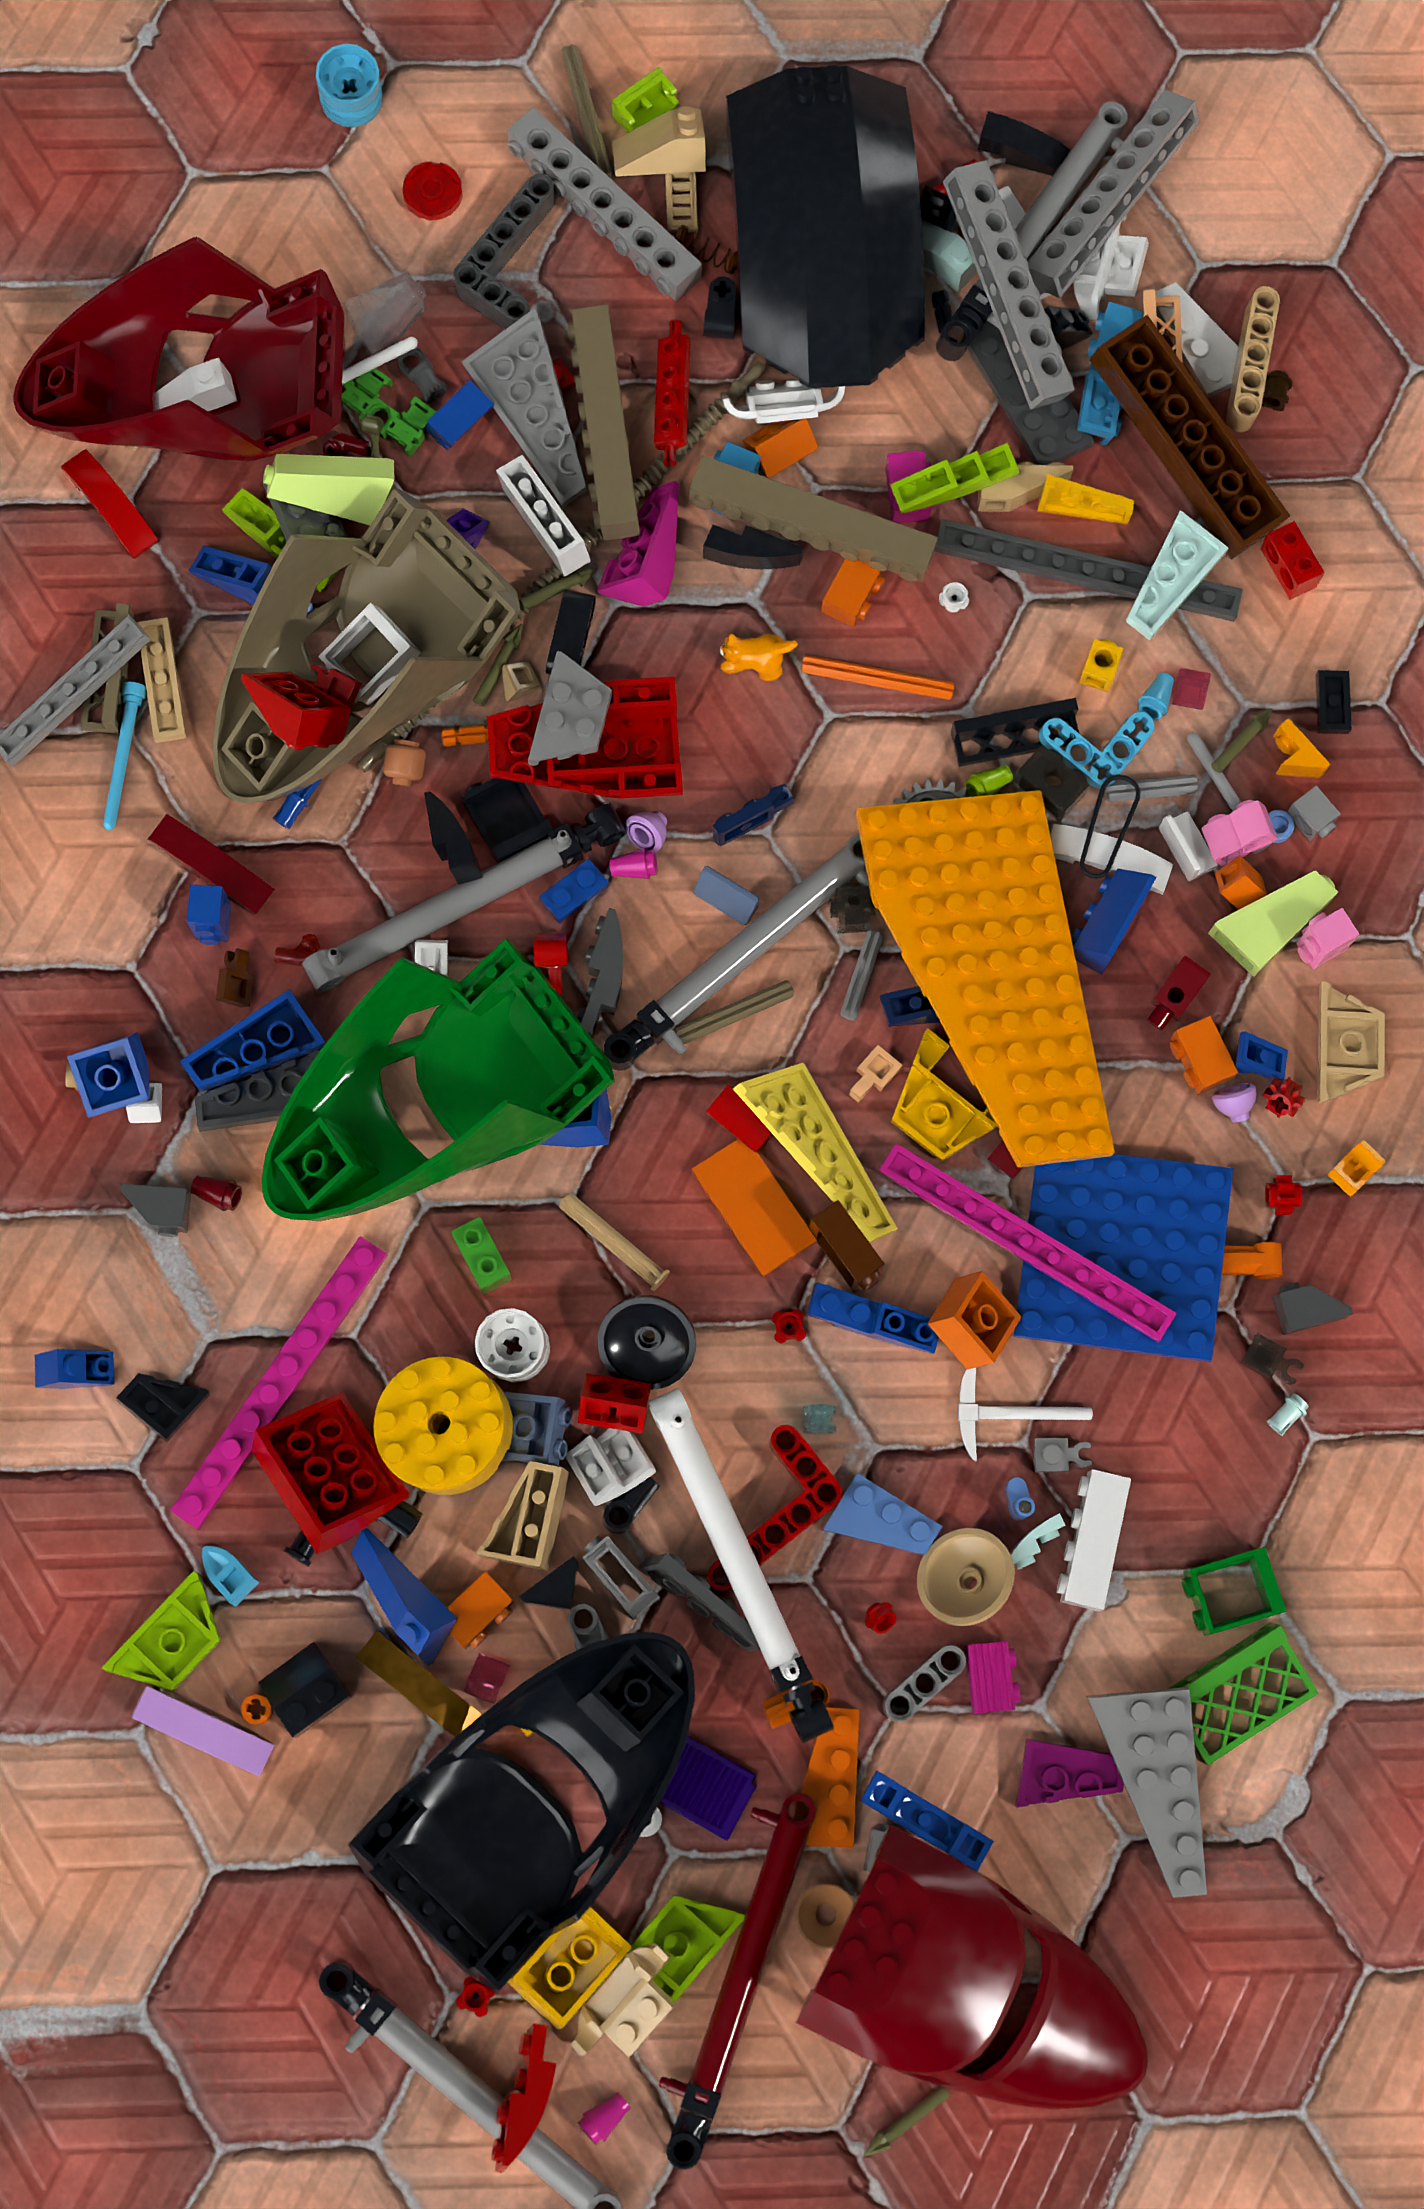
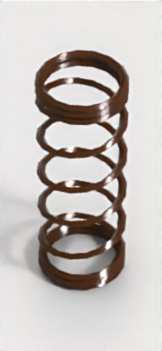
[674,225,738,275]

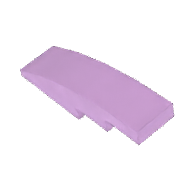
[131,1686,274,1777]

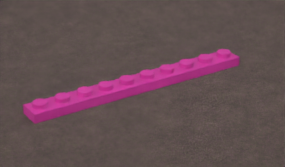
[879,1143,1177,1343]
[170,1236,388,1530]

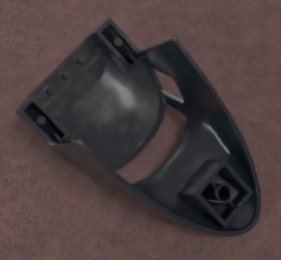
[348,1632,695,1992]

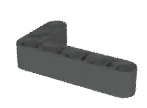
[454,173,555,329]

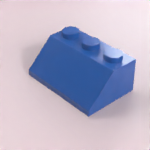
[1071,868,1157,975]

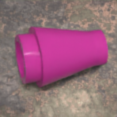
[610,848,658,879]
[578,2092,631,2145]

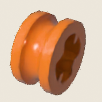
[241,1694,273,1725]

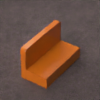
[742,418,818,478]

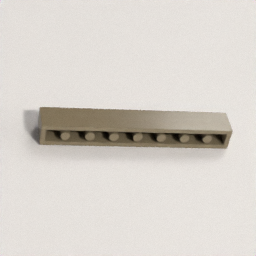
[567,304,640,541]
[689,455,938,582]

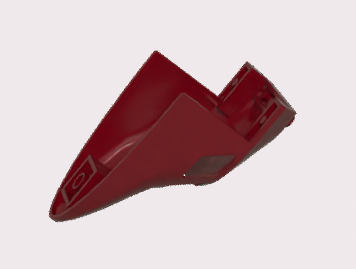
[13,237,345,462]
[796,1824,1148,2109]

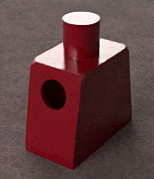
[1147,956,1211,1031]

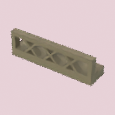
[80,603,135,733]

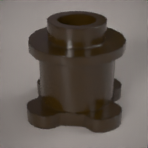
[1261,370,1293,411]

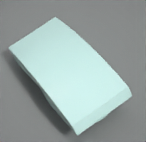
[1010,1513,1066,1570]

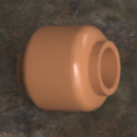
[383,739,426,787]

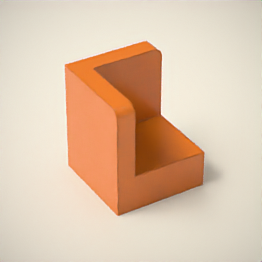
[1215,856,1267,910]

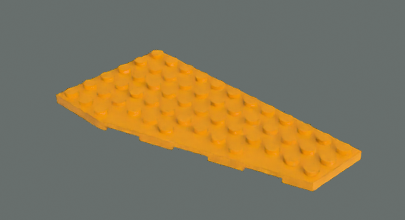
[855,790,1115,1168]

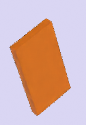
[691,1139,817,1278]

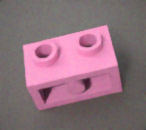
[1296,908,1360,970]

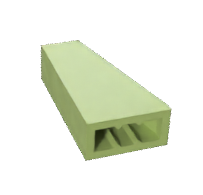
[263,454,394,525]
[1208,870,1338,977]

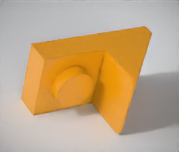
[1273,718,1331,778]

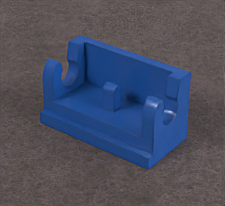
[425,380,494,450]

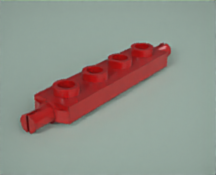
[653,319,691,467]

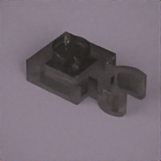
[1241,1333,1304,1385]

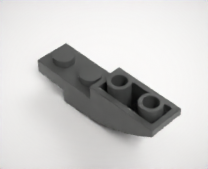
[577,908,623,1038]

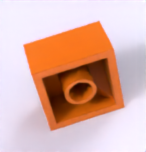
[927,1271,1021,1370]

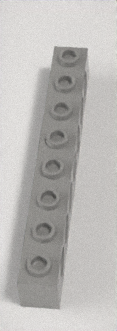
[1028,90,1200,298]
[507,107,702,301]
[943,160,1075,410]

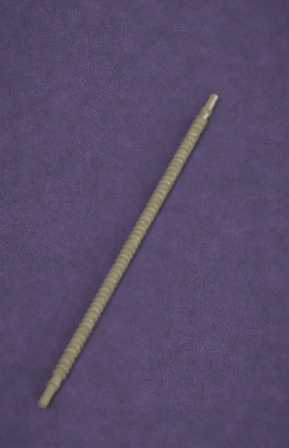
[356,361,766,772]

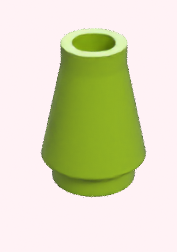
[965,764,1013,797]

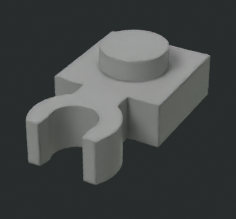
[1033,1438,1092,1473]

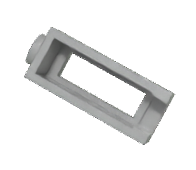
[582,1536,660,1621]

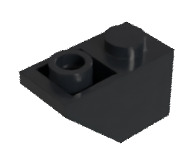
[1031,306,1093,351]

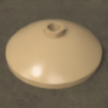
[917,1528,1015,1626]

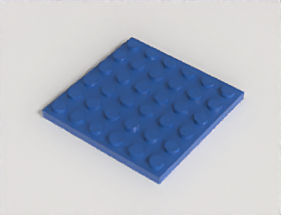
[1014,1154,1233,1363]

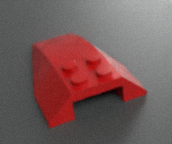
[487,677,683,799]

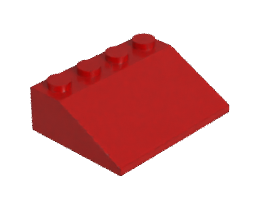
[252,1391,409,1554]

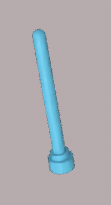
[103,682,147,830]

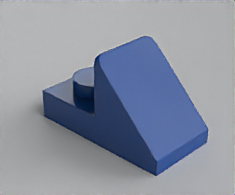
[1235,1031,1288,1081]

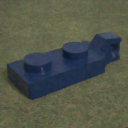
[713,783,794,846]

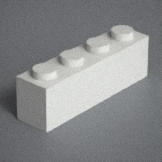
[496,455,591,577]
[1057,1469,1131,1611]

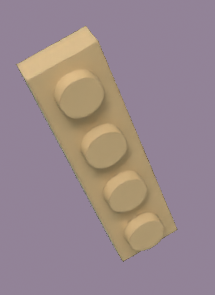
[137,617,187,743]

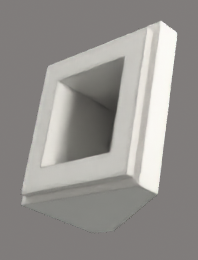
[126,1083,162,1123]

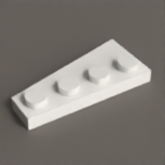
[1156,282,1238,399]

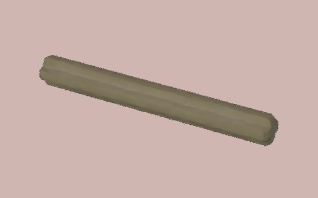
[562,45,612,178]

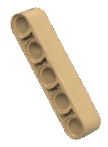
[1226,286,1280,432]

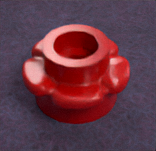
[865,1602,896,1634]

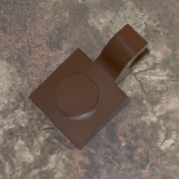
[216,948,253,1008]

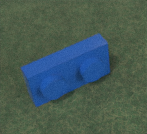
[539,858,609,924]

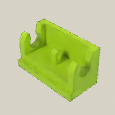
[612,67,679,133]

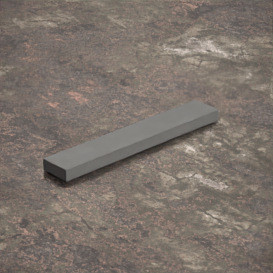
[0,615,151,767]

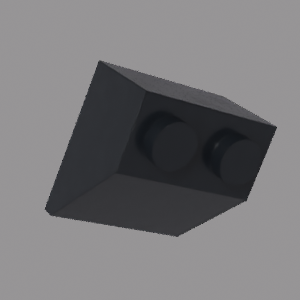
[258,1642,352,1738]

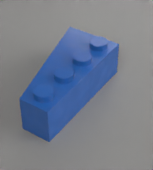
[180,989,326,1093]

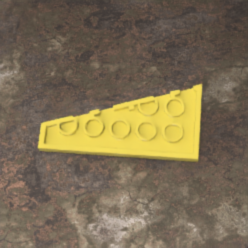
[733,1062,898,1243]

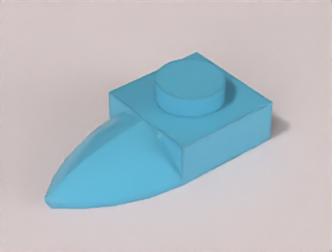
[202,1546,259,1606]

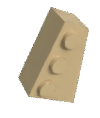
[476,1461,570,1571]

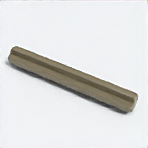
[675,980,794,1045]

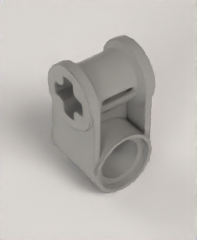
[568,1604,609,1650]

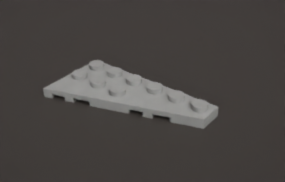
[462,307,589,508]
[1086,1687,1207,1898]

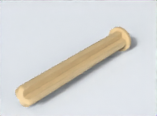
[559,1193,670,1291]

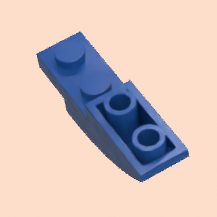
[806,1282,939,1354]

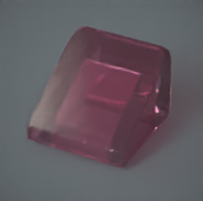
[1172,668,1211,710]
[464,1653,510,1704]

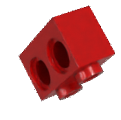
[1260,521,1325,600]
[577,1373,651,1434]

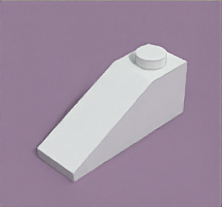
[155,358,237,411]

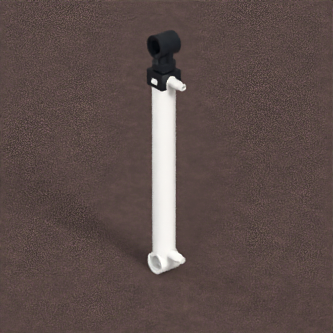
[648,1388,834,1744]

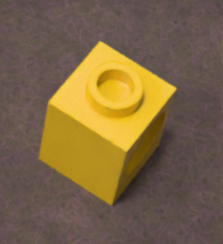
[1079,639,1124,693]

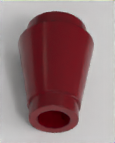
[191,1176,242,1211]

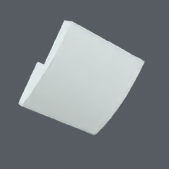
[566,1428,657,1506]

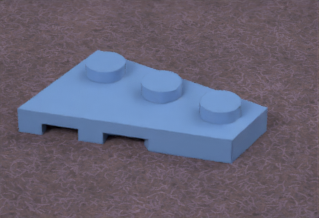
[822,1473,942,1555]

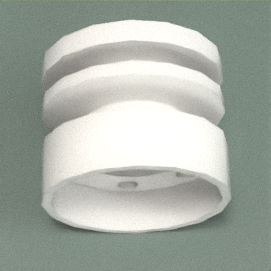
[475,1308,550,1383]

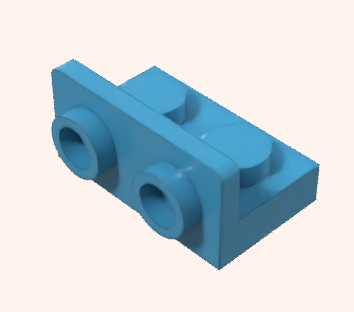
[1077,370,1123,446]

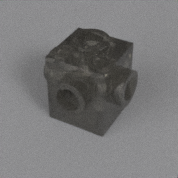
[829,883,876,934]

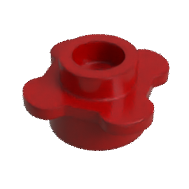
[772,1309,806,1344]
[456,1976,496,2017]

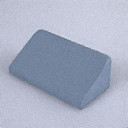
[694,866,759,925]

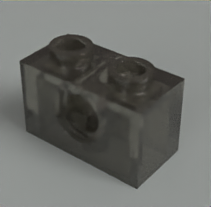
[1014,745,1090,821]

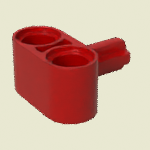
[534,932,568,995]

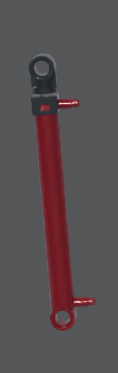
[659,1792,816,2170]

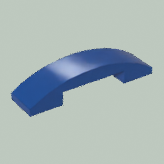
[860,1770,994,1871]

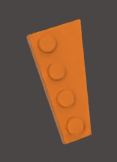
[793,1708,859,1848]

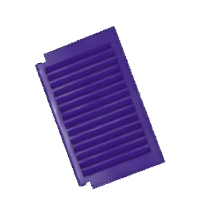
[659,1736,757,1841]

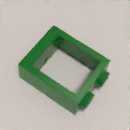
[1181,1547,1287,1636]

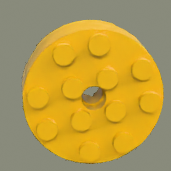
[374,1357,513,1495]

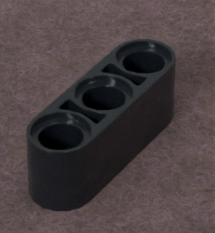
[546,589,596,675]

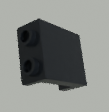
[462,778,554,863]

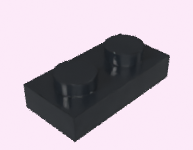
[1316,670,1352,734]

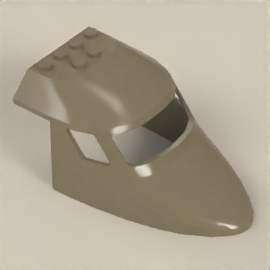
[212,488,520,803]

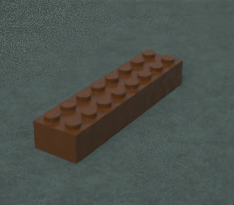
[1089,315,1291,560]

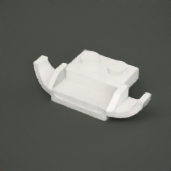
[1073,215,1149,321]
[722,377,845,424]

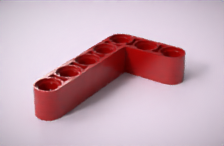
[707,1425,842,1593]

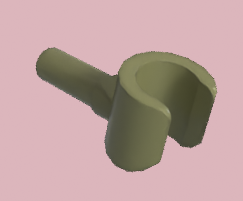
[361,414,384,458]

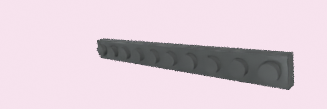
[934,519,1243,622]

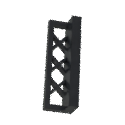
[950,698,1080,767]

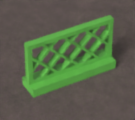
[1168,1622,1319,1765]

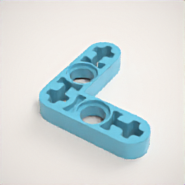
[1038,712,1154,789]

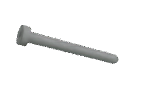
[1187,732,1272,854]

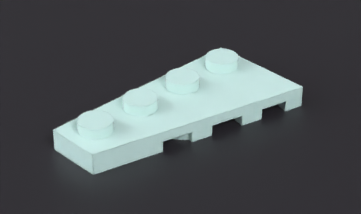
[1126,510,1229,641]

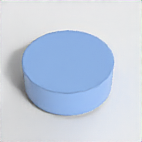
[1268,810,1295,843]

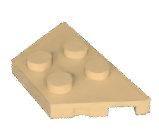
[1317,981,1385,1104]

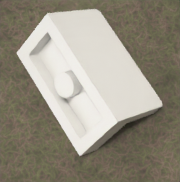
[1158,811,1218,882]

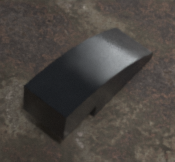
[978,111,1070,176]
[703,525,803,570]
[424,791,483,884]

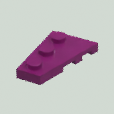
[1015,1738,1124,1808]

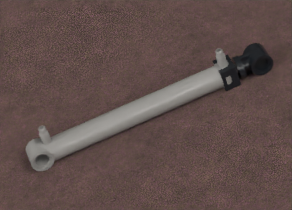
[936,101,1128,361]
[302,803,627,993]
[604,833,870,1071]
[319,1961,622,2209]

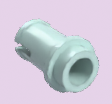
[1267,1393,1309,1436]

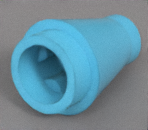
[1138,672,1175,720]

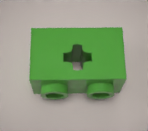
[451,1216,512,1295]

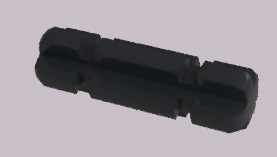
[931,290,958,343]

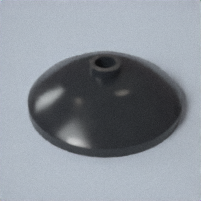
[597,1295,696,1390]

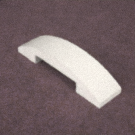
[1050,824,1173,895]

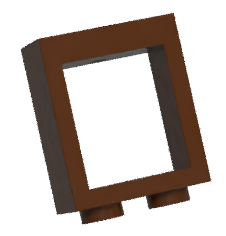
[809,1200,885,1293]

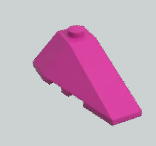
[597,481,679,607]

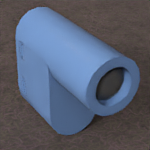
[1004,1477,1035,1521]

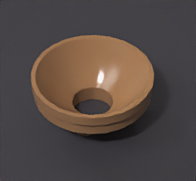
[795,1884,855,1949]

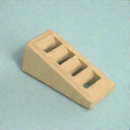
[665,172,698,233]

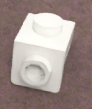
[415,939,448,977]

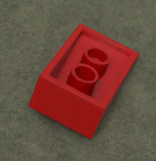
[241,671,351,750]

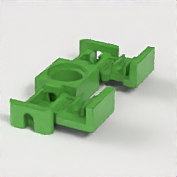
[341,368,437,456]

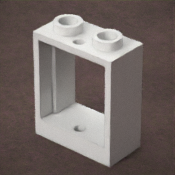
[318,603,422,706]

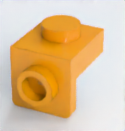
[1327,1140,1385,1197]

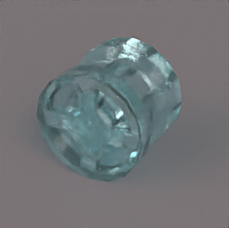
[803,1404,836,1435]

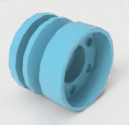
[316,44,382,127]

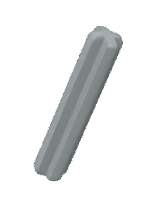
[1105,775,1198,802]
[840,930,883,1021]

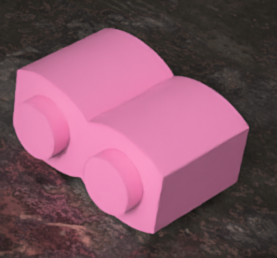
[1201,800,1278,866]

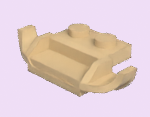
[570,1943,676,2057]

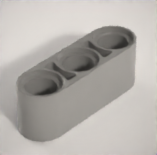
[882,1645,966,1721]

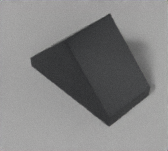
[920,185,959,232]
[519,1556,578,1611]

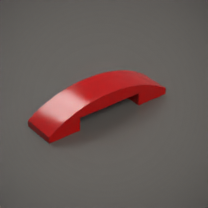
[60,449,159,559]

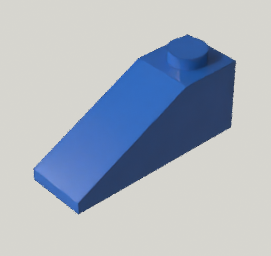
[188,546,272,605]

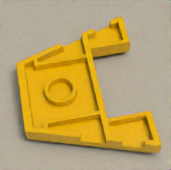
[891,1028,998,1162]

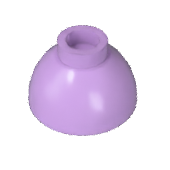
[625,811,667,852]
[1211,1082,1257,1123]

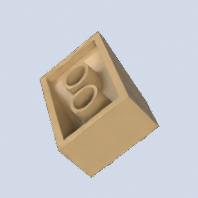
[612,107,706,177]

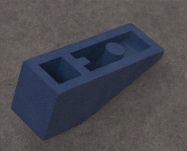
[879,986,940,1027]

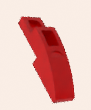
[491,2023,556,2173]

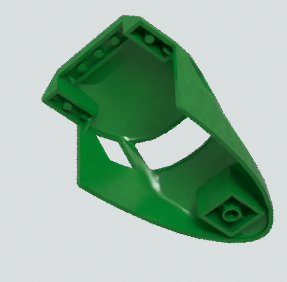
[262,939,615,1221]

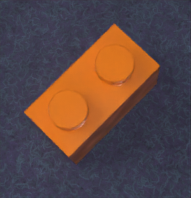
[821,559,886,628]
[1170,1015,1238,1095]
[447,1571,514,1649]

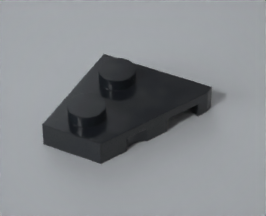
[116,1373,210,1442]

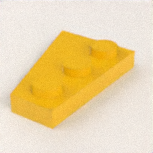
[1037,474,1134,524]

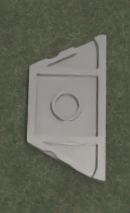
[528,651,612,766]

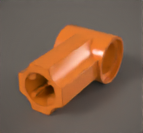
[1221,1242,1283,1279]
[761,1680,830,1729]

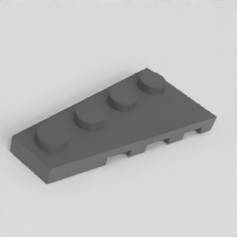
[195,1049,320,1132]
[638,1553,760,1652]

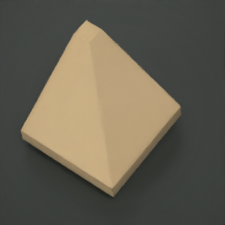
[502,661,541,702]

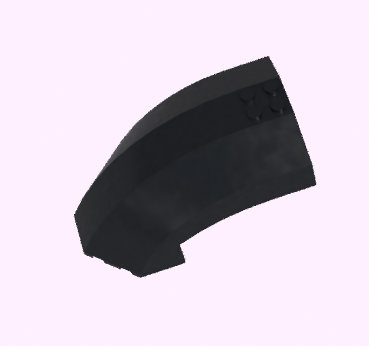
[726,65,925,388]

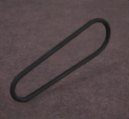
[1080,775,1141,879]

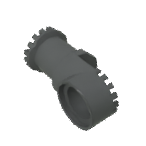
[398,347,448,403]

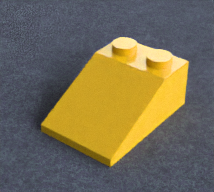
[508,1907,632,2030]

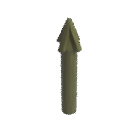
[519,568,596,611]
[473,624,523,707]
[1211,708,1272,773]
[864,2086,951,2157]

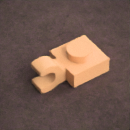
[848,1045,902,1103]

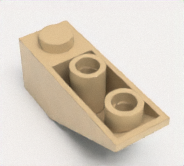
[978,462,1073,512]

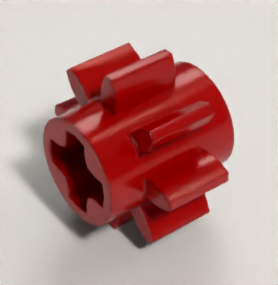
[1262,1077,1305,1118]
[1265,1175,1302,1215]

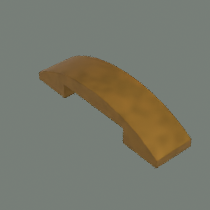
[356,1630,482,1737]

